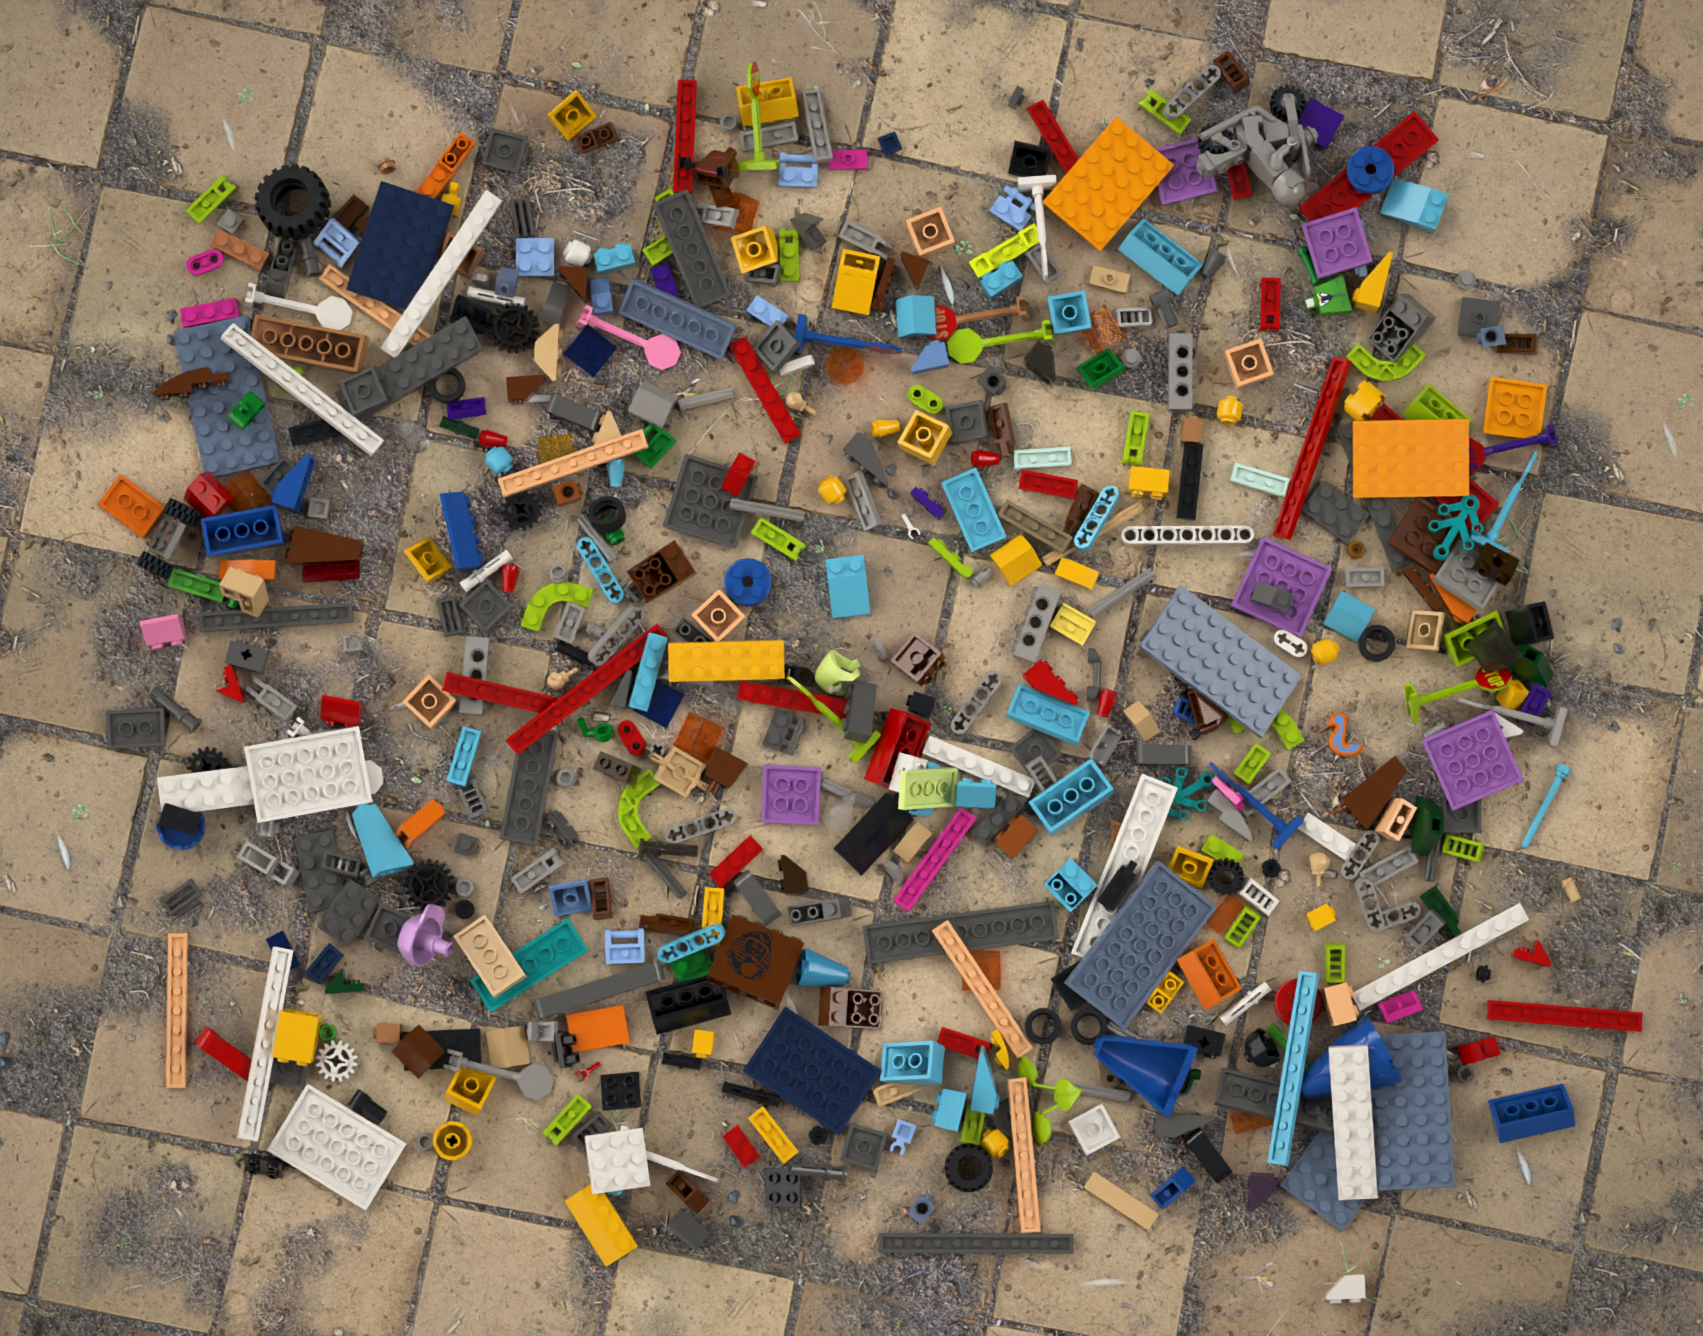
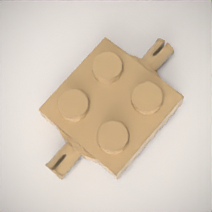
[650,745,709,798]

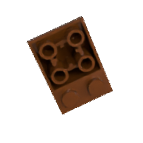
[626,540,697,603]
[818,987,882,1029]

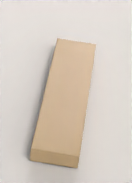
[872,1063,951,1107]
[1083,1172,1159,1230]

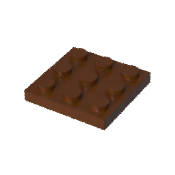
[1387,497,1460,575]

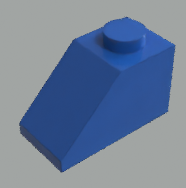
[1150,1166,1196,1210]

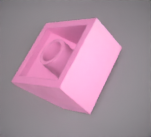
[139,614,187,650]

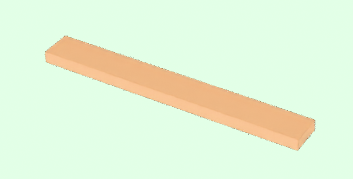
[318,264,431,346]
[498,429,649,498]
[932,920,1033,1059]
[166,933,188,1088]
[1007,1077,1041,1234]

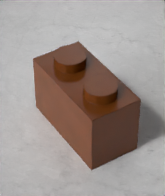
[995,815,1038,859]

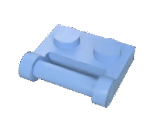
[779,152,818,188]
[313,218,361,269]
[605,928,645,964]

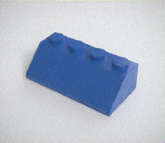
[439,491,484,573]
[201,505,286,559]
[1488,1084,1575,1143]

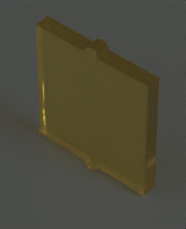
[538,434,575,464]

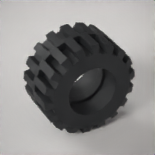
[944,1144,993,1192]

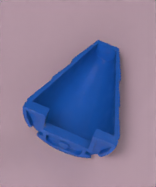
[1300,1014,1402,1100]
[1093,1035,1199,1117]

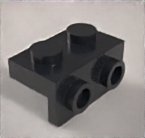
[448,294,494,334]

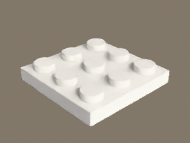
[584,1128,650,1194]

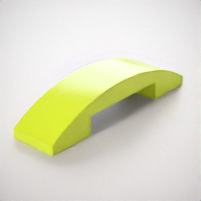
[969,223,1039,279]

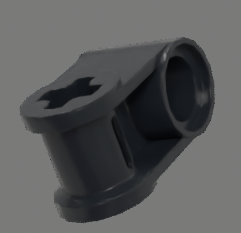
[776,664,814,686]

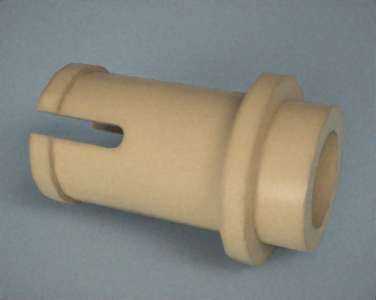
[1561,877,1582,903]

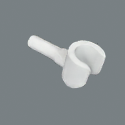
[901,514,920,539]

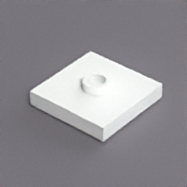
[1068,1103,1121,1156]

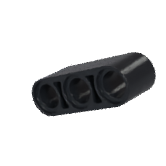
[1184,1127,1233,1184]

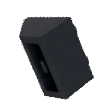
[1505,601,1554,646]

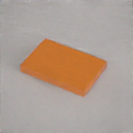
[98,474,165,539]
[566,1005,630,1053]

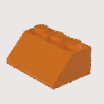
[1176,939,1242,1010]

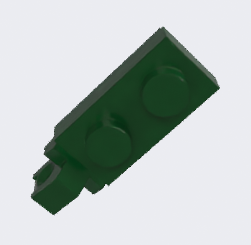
[1419,885,1461,937]

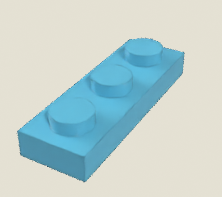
[446,726,482,787]

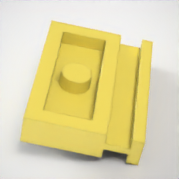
[1050,602,1096,646]

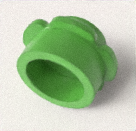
[319,1023,337,1043]

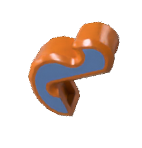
[1327,712,1364,757]

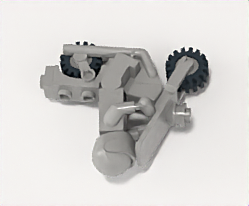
[1196,85,1318,206]

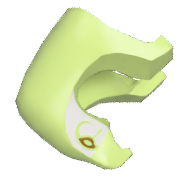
[814,650,860,696]

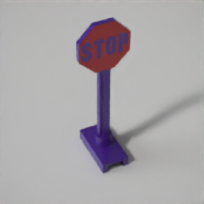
[1469,424,1559,473]

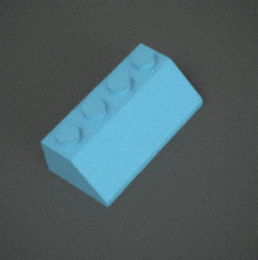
[1118,218,1204,295]
[1028,758,1115,837]

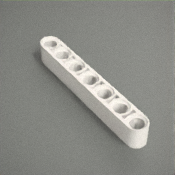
[1121,526,1254,546]

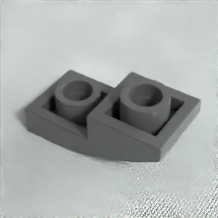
[540,281,571,324]

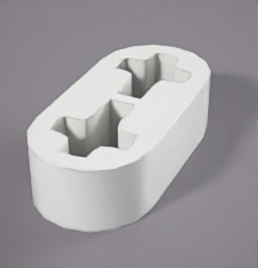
[779,355,815,376]
[1273,630,1307,658]

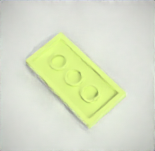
[898,767,958,810]

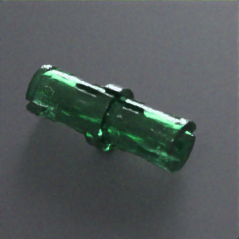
[439,415,480,440]

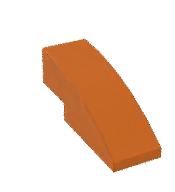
[219,560,277,581]

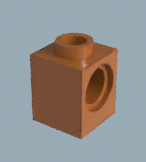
[553,480,583,507]

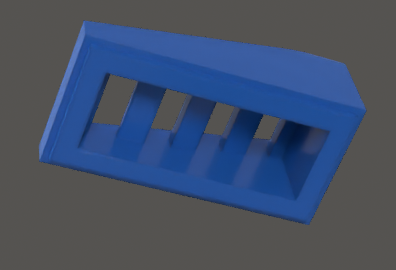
[1171,696,1196,725]

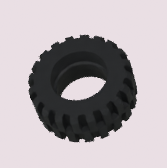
[255,164,331,241]

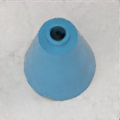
[795,948,851,987]

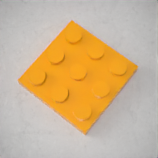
[1482,377,1547,439]

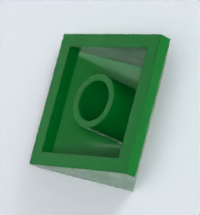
[1076,348,1125,393]

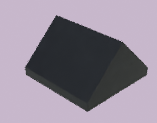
[1008,140,1052,177]

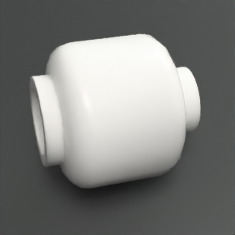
[563,240,593,267]

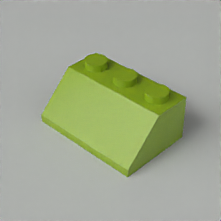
[1402,383,1472,423]
[1443,611,1509,667]

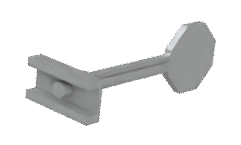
[1456,696,1568,746]
[443,1049,554,1100]

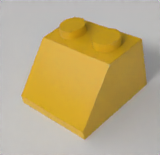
[443,1068,497,1116]

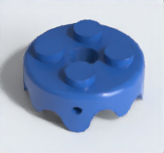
[1346,146,1394,195]
[724,558,772,607]
[156,811,206,850]

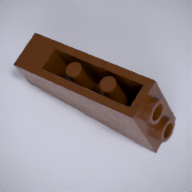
[285,526,365,566]
[1340,756,1407,830]

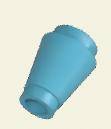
[606,459,625,487]

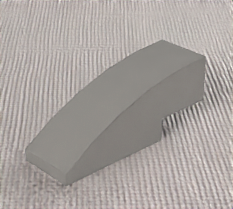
[1206,789,1252,842]
[237,841,300,889]

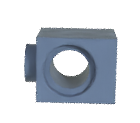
[495,267,520,298]
[1476,325,1506,348]
[907,1194,936,1225]

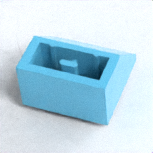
[956,778,996,809]
[1044,858,1098,912]

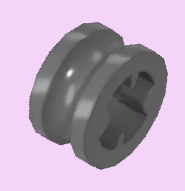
[1456,1066,1474,1083]

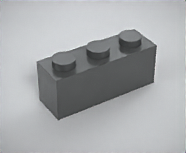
[842,680,877,744]

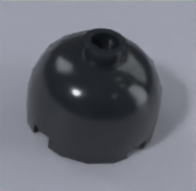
[1244,1028,1280,1067]

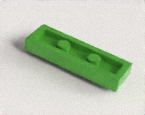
[167,568,225,603]

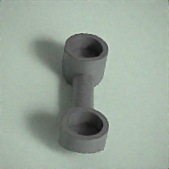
[1087,648,1101,702]

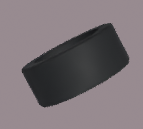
[429,368,466,404]
[588,496,626,533]
[1358,625,1396,662]
[1025,1008,1062,1045]
[1070,1008,1107,1045]

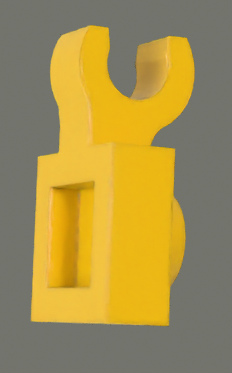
[441,181,462,217]

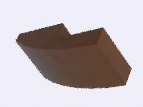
[574,122,619,154]

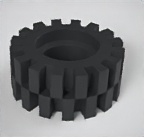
[1209,858,1244,896]

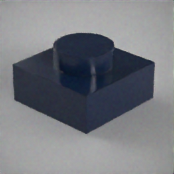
[877,131,902,157]

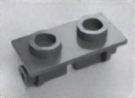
[544,810,580,850]

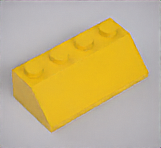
[565,1184,639,1267]

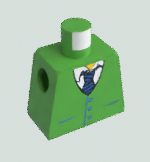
[1304,276,1352,316]

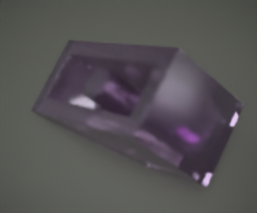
[1248,1172,1277,1211]

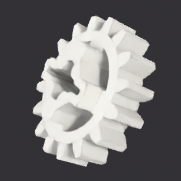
[316,1040,358,1082]

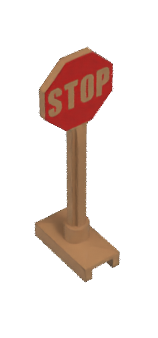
[928,296,1032,340]

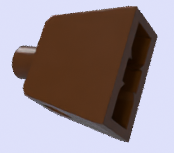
[705,746,748,795]

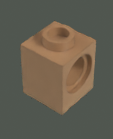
[1181,416,1203,444]
[373,1023,402,1043]

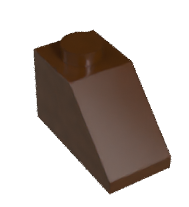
[506,374,546,405]
[666,1170,710,1214]

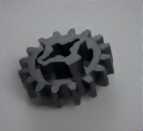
[501,490,542,531]
[187,746,230,773]

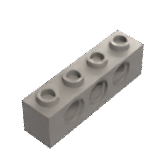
[1168,333,1196,412]
[1011,583,1061,664]
[459,636,493,716]

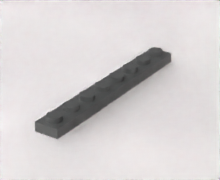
[1336,422,1410,570]
[199,603,354,632]

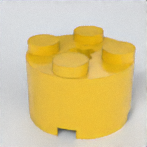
[1344,380,1387,421]
[433,1121,473,1160]

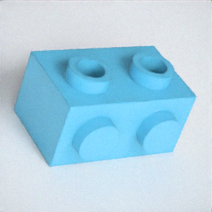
[593,243,636,276]
[980,260,1023,300]

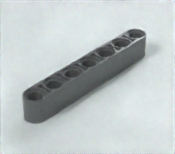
[533,961,665,1020]

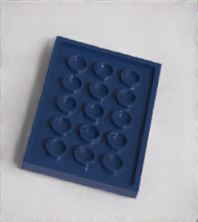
[346,181,454,310]
[743,1006,882,1135]

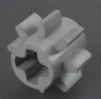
[646,739,668,763]
[255,820,280,837]

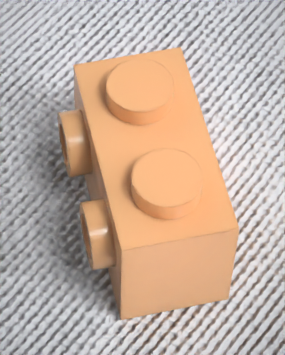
[1374,797,1417,841]

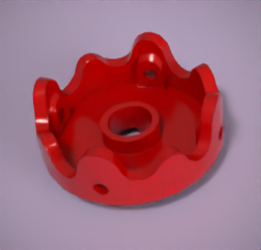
[1274,978,1323,1025]

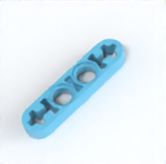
[1074,485,1120,552]
[577,537,624,604]
[657,923,726,963]

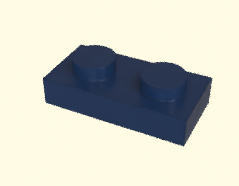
[304,943,345,985]

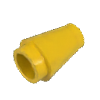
[871,419,900,438]

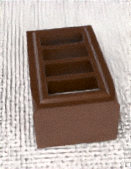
[1213,51,1250,94]
[1497,334,1538,355]
[590,877,613,920]

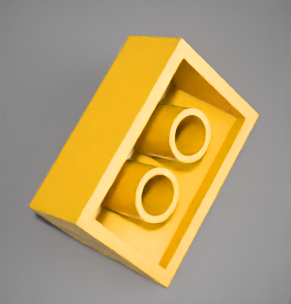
[736,77,799,126]

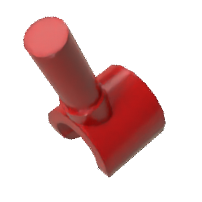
[574,1061,601,1082]

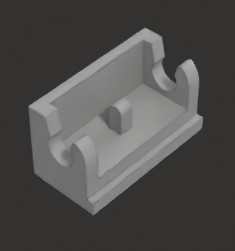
[1087,724,1123,767]

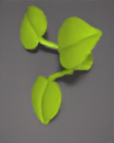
[1017,1056,1082,1146]

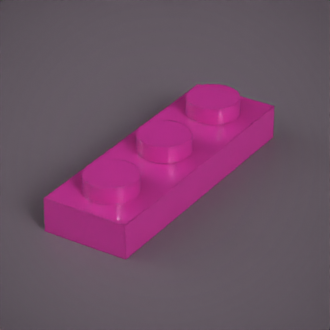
[180,298,240,328]

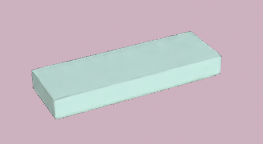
[1013,447,1072,470]
[1230,462,1290,498]

